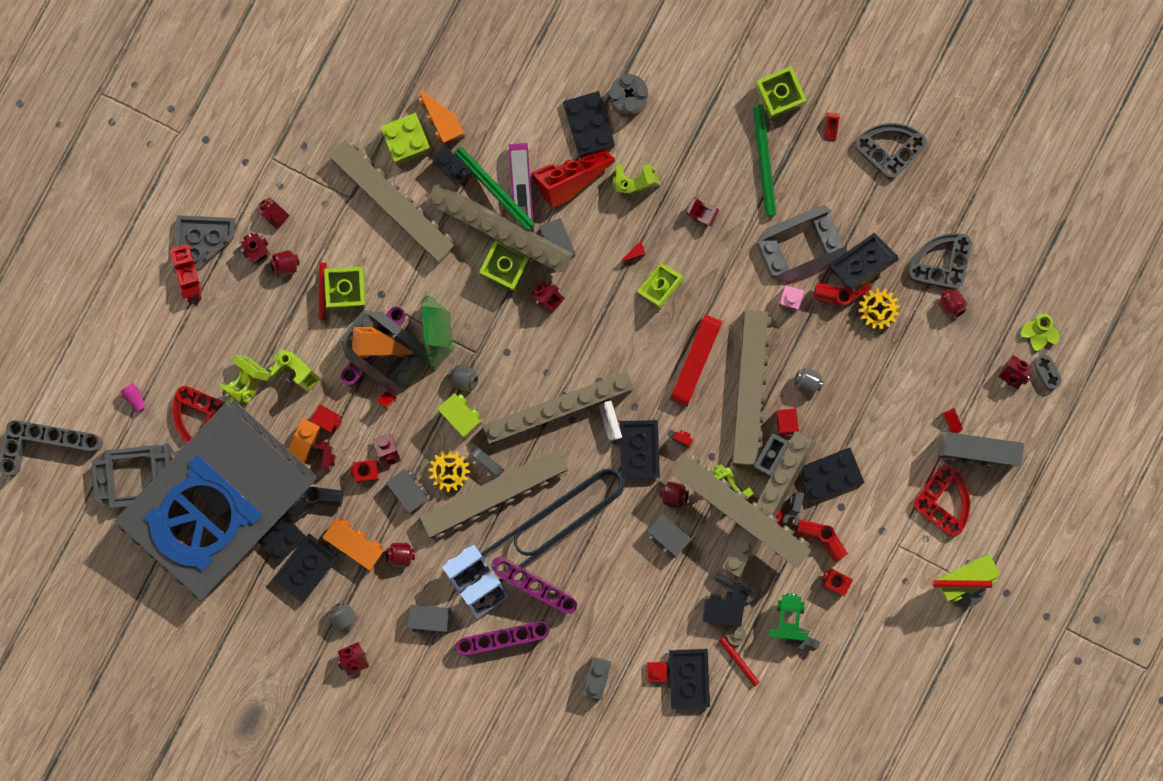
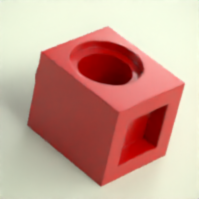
[310,404,342,433]
[776,408,799,437]
[350,460,379,482]
[821,568,853,597]

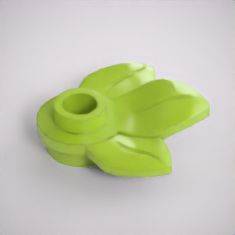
[1020,314,1059,351]

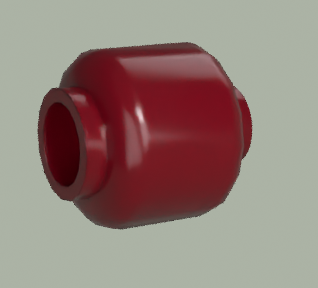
[270,250,300,277]
[939,289,968,318]
[659,481,689,508]
[386,542,415,568]

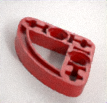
[173,386,226,443]
[913,465,970,536]

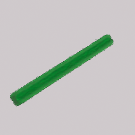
[753,105,777,217]
[454,147,535,231]

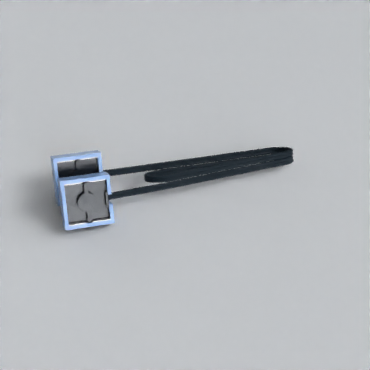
[442,468,624,619]

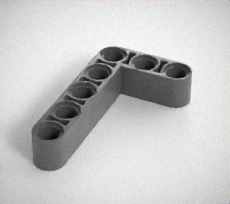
[0,420,103,476]

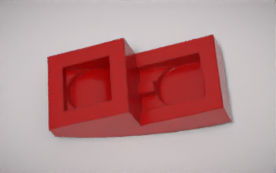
[170,244,200,289]

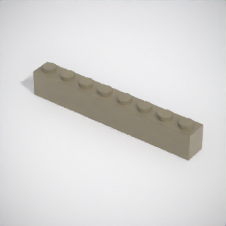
[329,140,455,264]
[427,184,573,272]
[732,310,771,465]
[483,371,634,445]
[722,431,816,578]
[420,448,568,539]
[672,454,811,569]

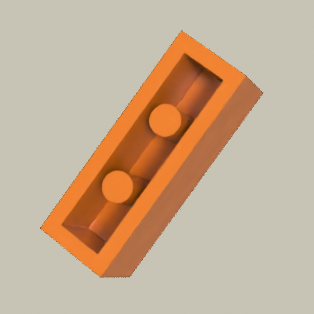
[322,518,385,571]

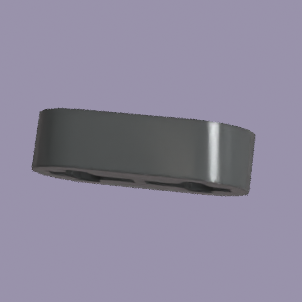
[1034,355,1062,389]
[471,447,504,477]

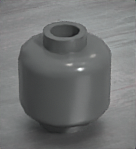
[449,365,479,392]
[793,367,823,395]
[328,602,357,632]

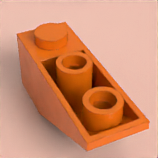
[418,90,465,146]
[352,327,413,358]

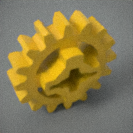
[858,288,900,330]
[428,450,470,492]

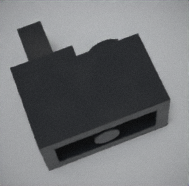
[431,145,473,189]
[702,582,745,627]

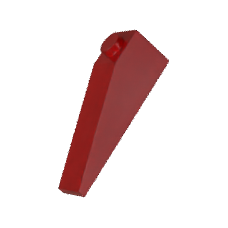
[531,150,615,208]

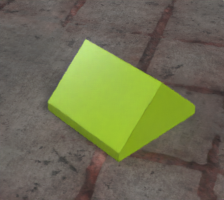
[637,262,684,310]

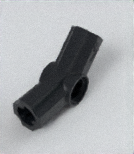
[288,486,344,520]

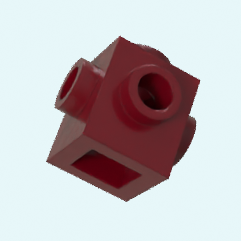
[240,233,271,264]
[530,280,565,313]
[998,355,1032,389]
[337,642,369,676]

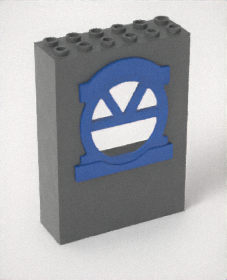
[114,397,317,600]

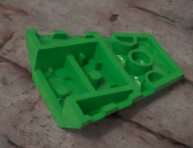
[422,295,453,371]

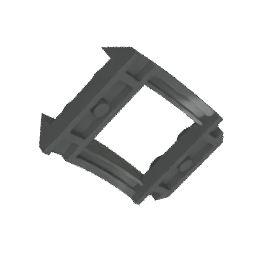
[756,205,847,282]
[339,310,429,395]
[91,443,175,508]

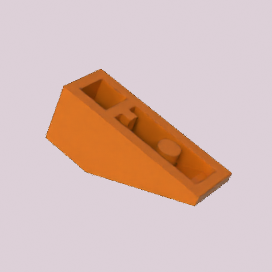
[288,418,322,465]

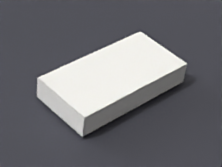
[599,401,622,442]

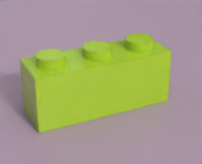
[935,554,1000,603]

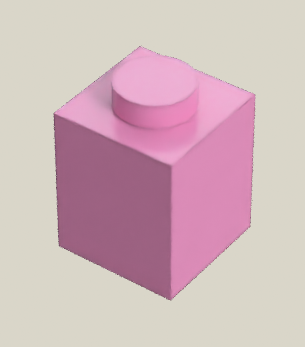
[778,286,804,312]

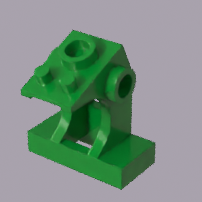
[769,593,808,641]

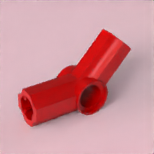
[813,282,872,307]
[796,519,848,563]

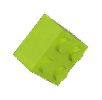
[755,66,807,120]
[381,113,432,166]
[479,239,531,292]
[324,267,367,310]
[437,393,482,439]

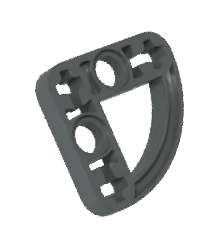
[855,123,927,179]
[908,233,972,289]

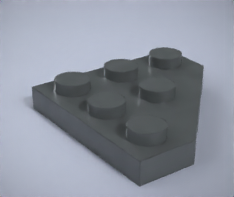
[174,215,235,273]

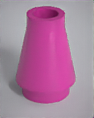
[120,383,146,412]

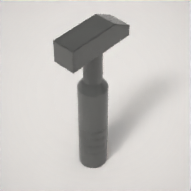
[714,572,759,603]

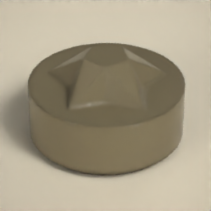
[726,626,746,645]

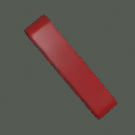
[670,314,723,407]

